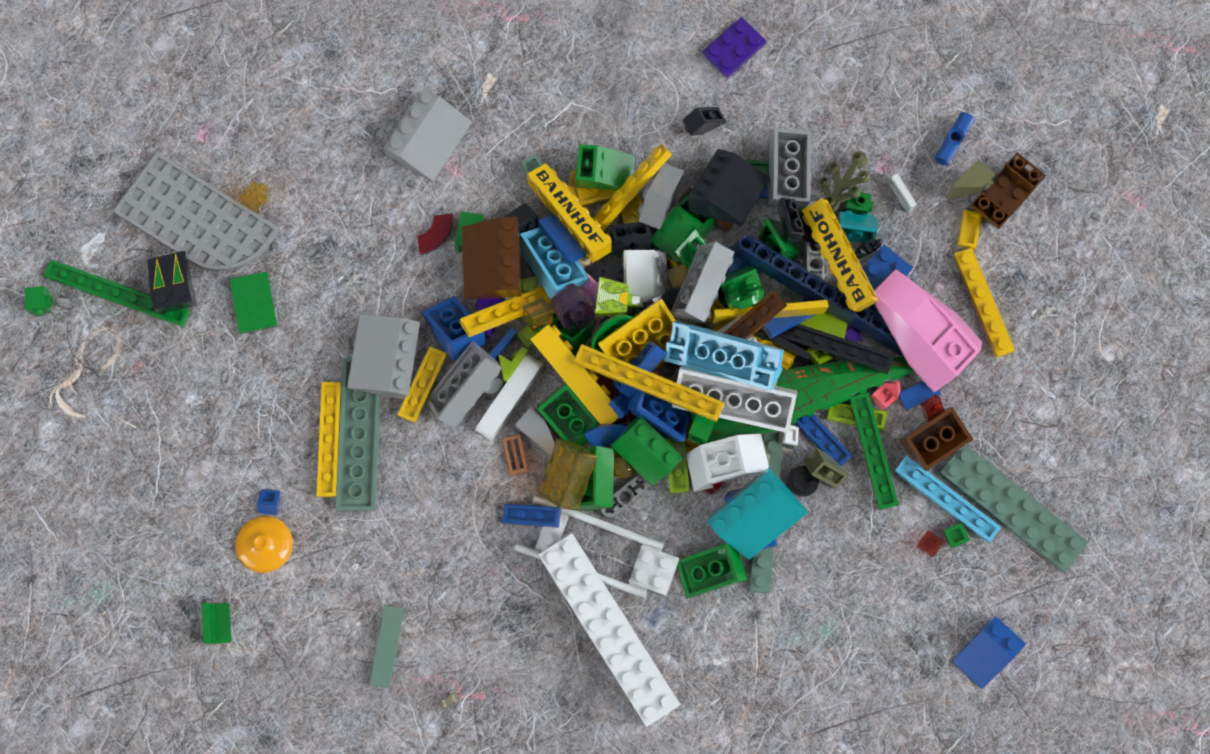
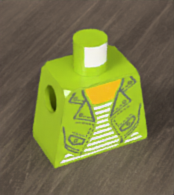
[595,277,641,317]

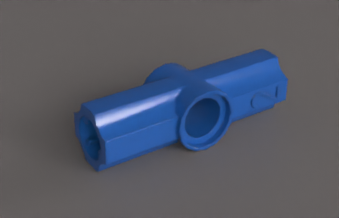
[934,112,975,166]

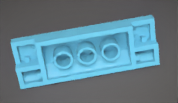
[664,321,784,391]

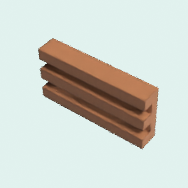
[501,434,529,476]

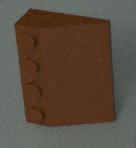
[462,216,522,300]

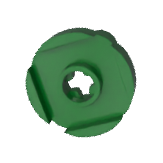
[726,282,766,310]

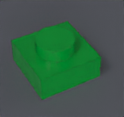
[942,523,970,549]

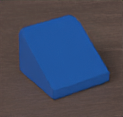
[257,489,281,515]

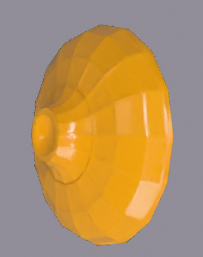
[235,516,293,573]

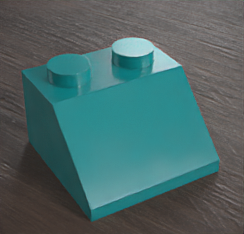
[837,211,878,243]

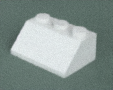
[624,250,667,310]

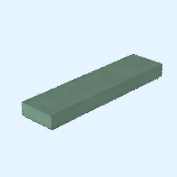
[369,605,405,688]

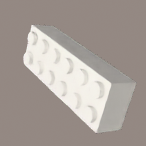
[672,366,797,433]

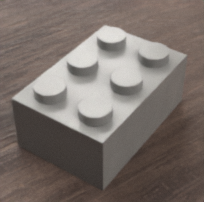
[638,163,684,229]

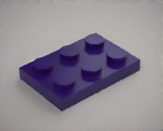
[702,17,767,79]

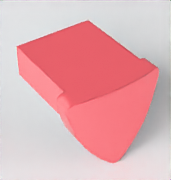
[870,381,900,411]

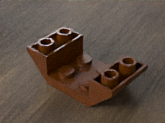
[970,152,1046,230]

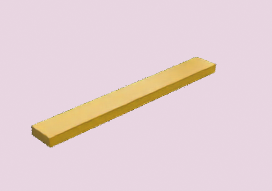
[573,344,725,422]

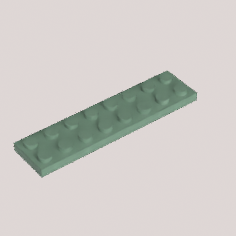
[336,358,381,511]
[939,445,1089,573]

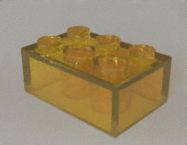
[538,439,597,511]

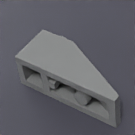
[515,408,562,466]

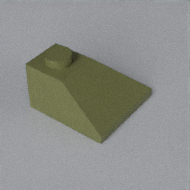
[946,159,995,200]

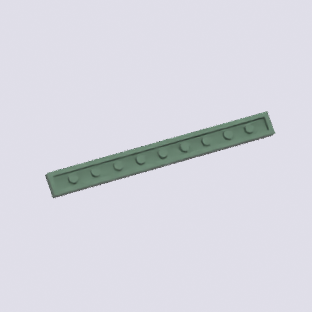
[749,431,783,594]

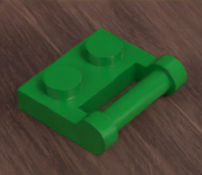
[672,227,707,269]

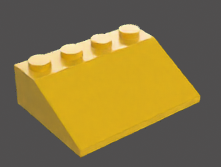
[597,298,676,370]

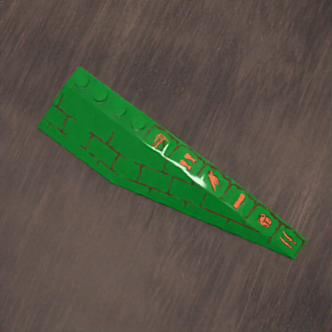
[687,357,914,446]

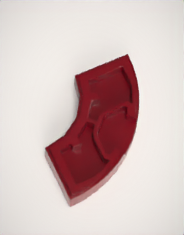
[417,213,453,255]

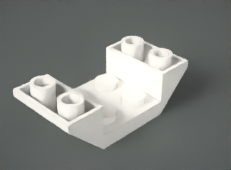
[686,434,769,492]

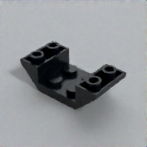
[777,197,819,246]

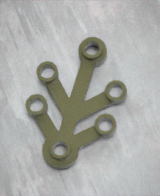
[818,151,870,212]

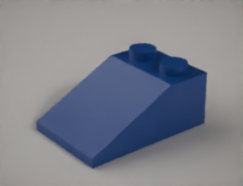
[422,296,486,361]
[952,616,1026,689]

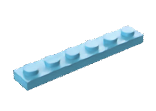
[894,455,1001,544]

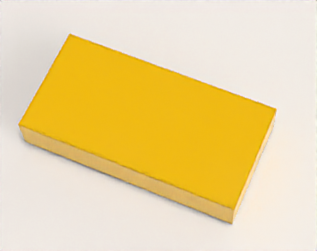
[957,210,982,250]

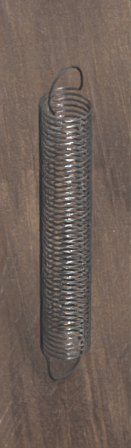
[654,251,672,291]

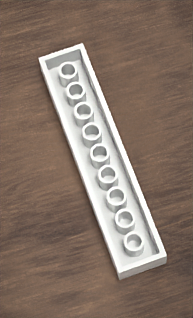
[538,534,680,727]

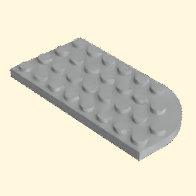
[113,152,280,271]

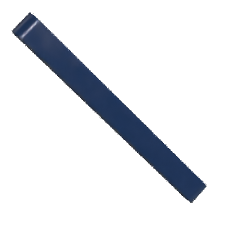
[732,235,904,356]

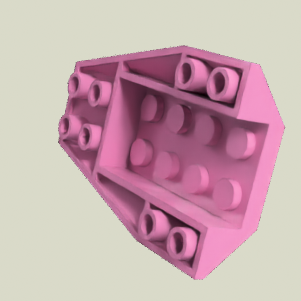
[874,269,982,393]

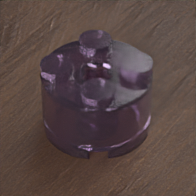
[551,283,596,330]

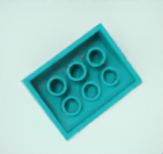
[707,467,808,560]

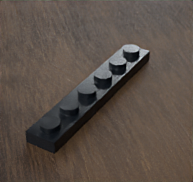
[778,324,894,375]

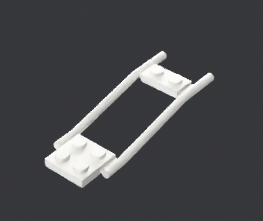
[514,496,679,598]

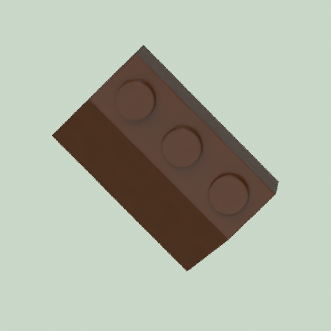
[899,407,974,471]

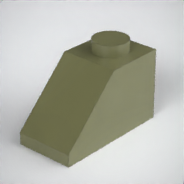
[802,447,849,489]

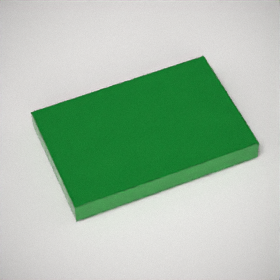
[230,271,278,334]

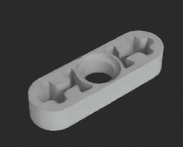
[601,476,649,519]

